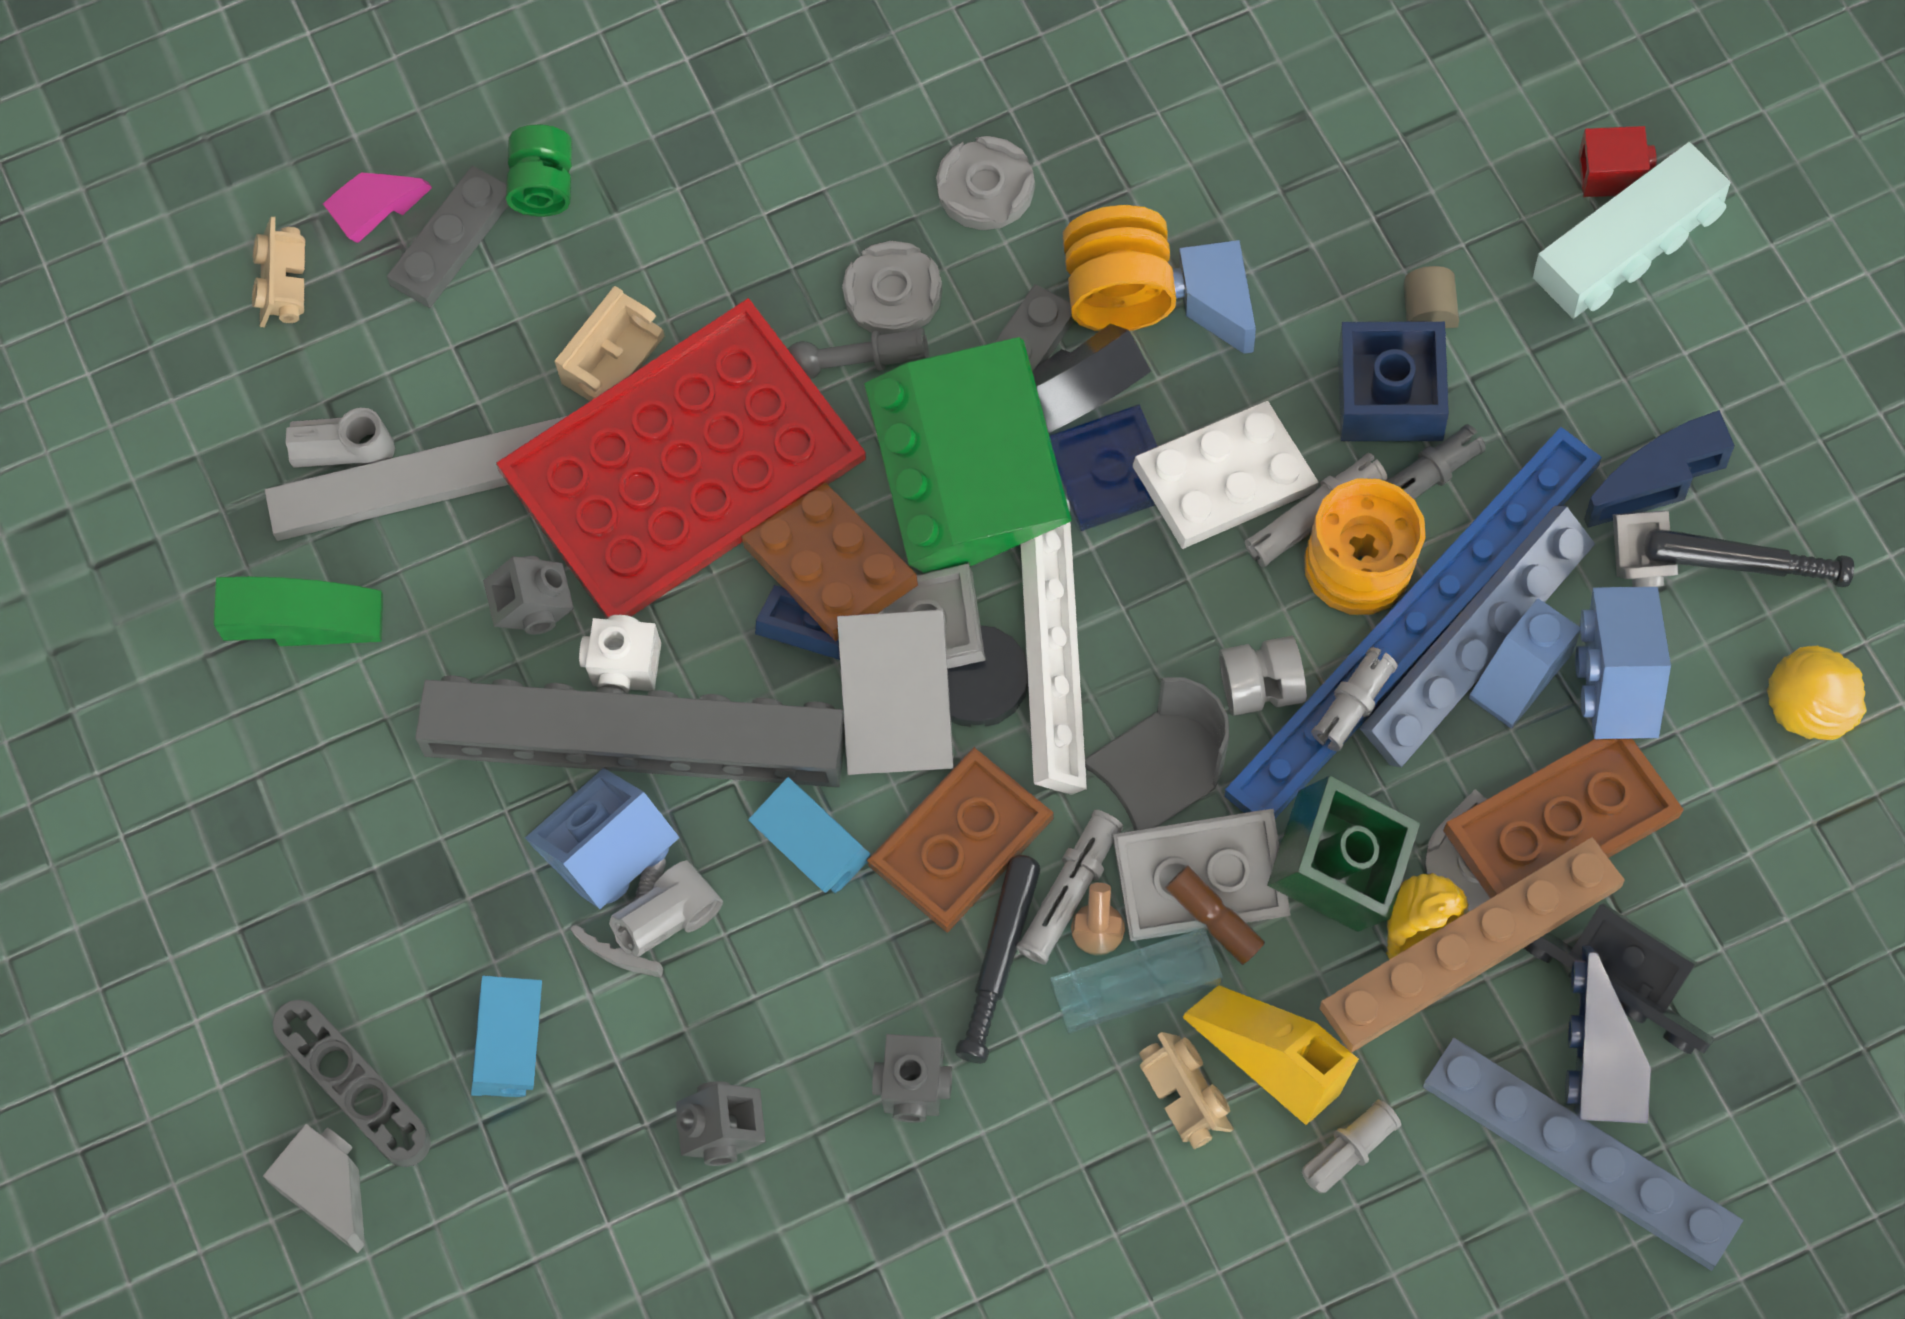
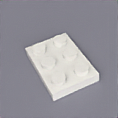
[1133,401,1319,549]

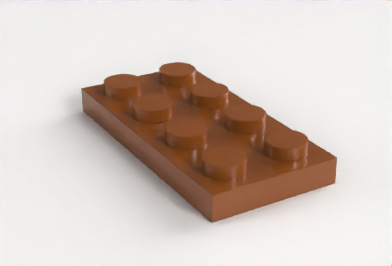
[1443,739,1684,899]

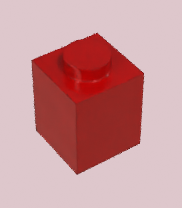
[1579,126,1657,197]

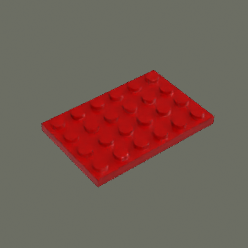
[496,298,866,619]

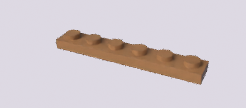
[1319,837,1625,1053]

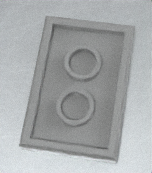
[837,609,954,775]
[1112,809,1291,941]

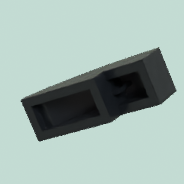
[1032,323,1151,433]

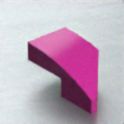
[323,172,432,243]

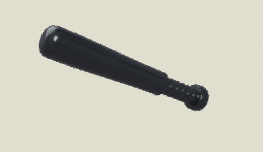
[1644,529,1854,587]
[955,855,1040,1064]

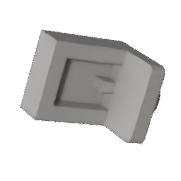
[1613,510,1678,587]

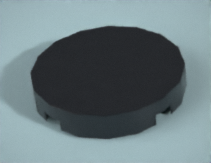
[948,625,1028,727]

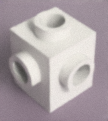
[579,615,661,693]

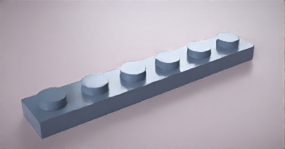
[1360,506,1595,768]
[1423,1038,1743,1271]

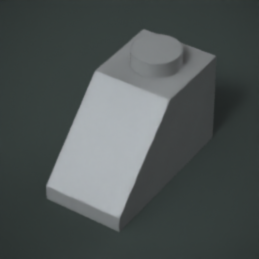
[263,1124,365,1253]

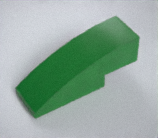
[214,576,383,647]

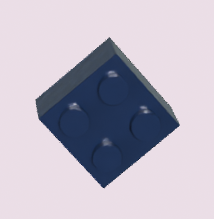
[1338,321,1449,441]

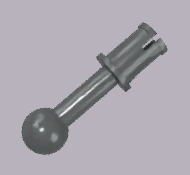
[788,328,929,379]

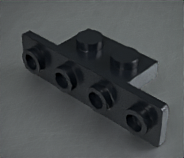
[1524,903,1715,1054]

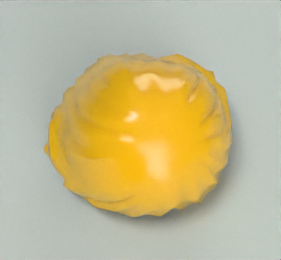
[1767,646,1867,740]
[1386,873,1469,960]

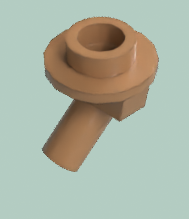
[1071,883,1125,956]

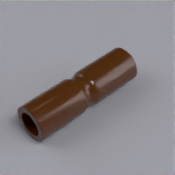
[1165,865,1265,965]

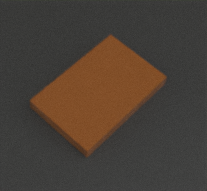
[867,747,1054,933]

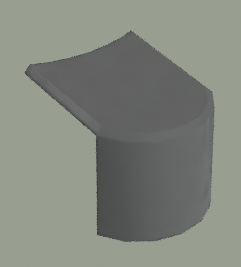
[1085,677,1229,831]

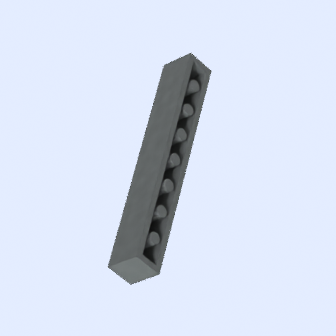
[415,675,845,787]

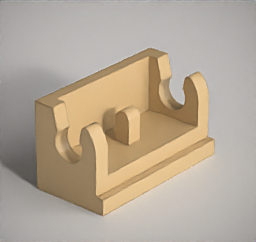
[555,286,665,401]

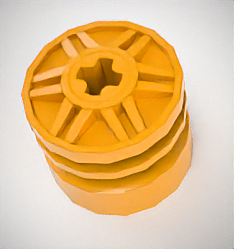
[1063,205,1176,331]
[1304,478,1425,615]

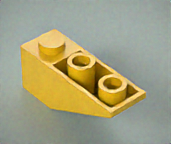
[1183,985,1359,1125]

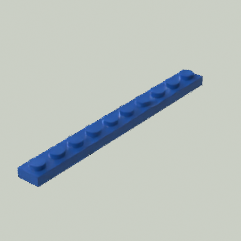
[1224,427,1602,819]

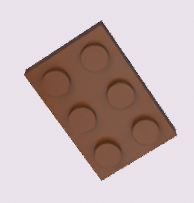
[742,482,918,641]

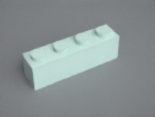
[1533,142,1731,319]

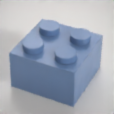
[1575,587,1671,739]

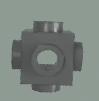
[483,556,574,635]
[872,1034,952,1123]
[676,1081,766,1166]

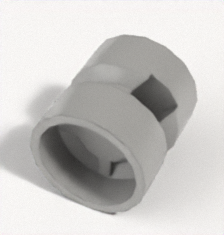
[1219,635,1307,716]

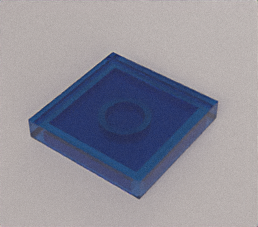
[1050,404,1158,531]

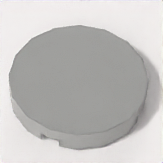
[936,136,1035,230]
[842,241,943,334]

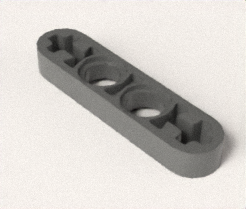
[273,1000,431,1167]

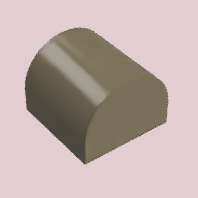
[1403,266,1459,328]

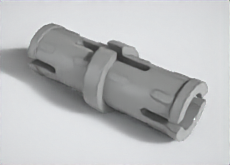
[1311,647,1398,751]

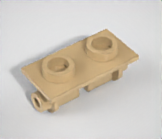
[252,217,305,328]
[1139,1032,1234,1149]

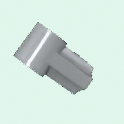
[286,407,395,468]
[609,860,723,958]

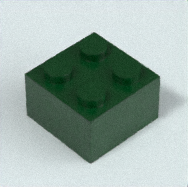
[1267,776,1420,932]

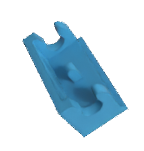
[748,777,872,893]
[471,976,542,1097]

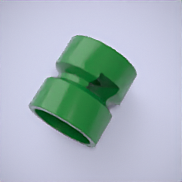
[506,124,573,217]

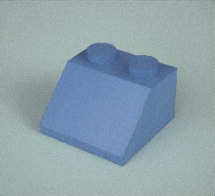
[525,768,680,909]

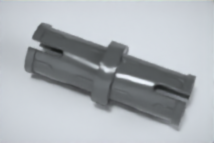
[1385,424,1486,499]

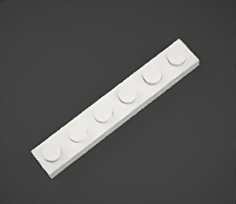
[1021,499,1087,795]

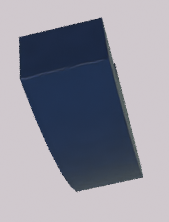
[1584,410,1735,528]

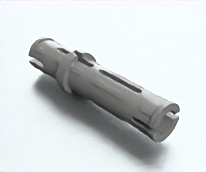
[1245,452,1387,568]
[1016,810,1123,965]

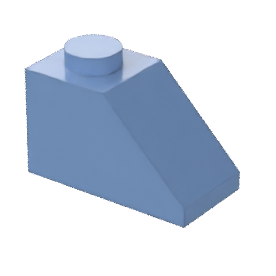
[1172,240,1256,354]
[1469,598,1580,729]

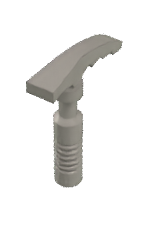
[570,859,666,978]

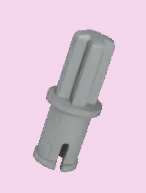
[1301,1099,1401,1194]

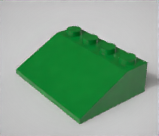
[864,337,1072,573]

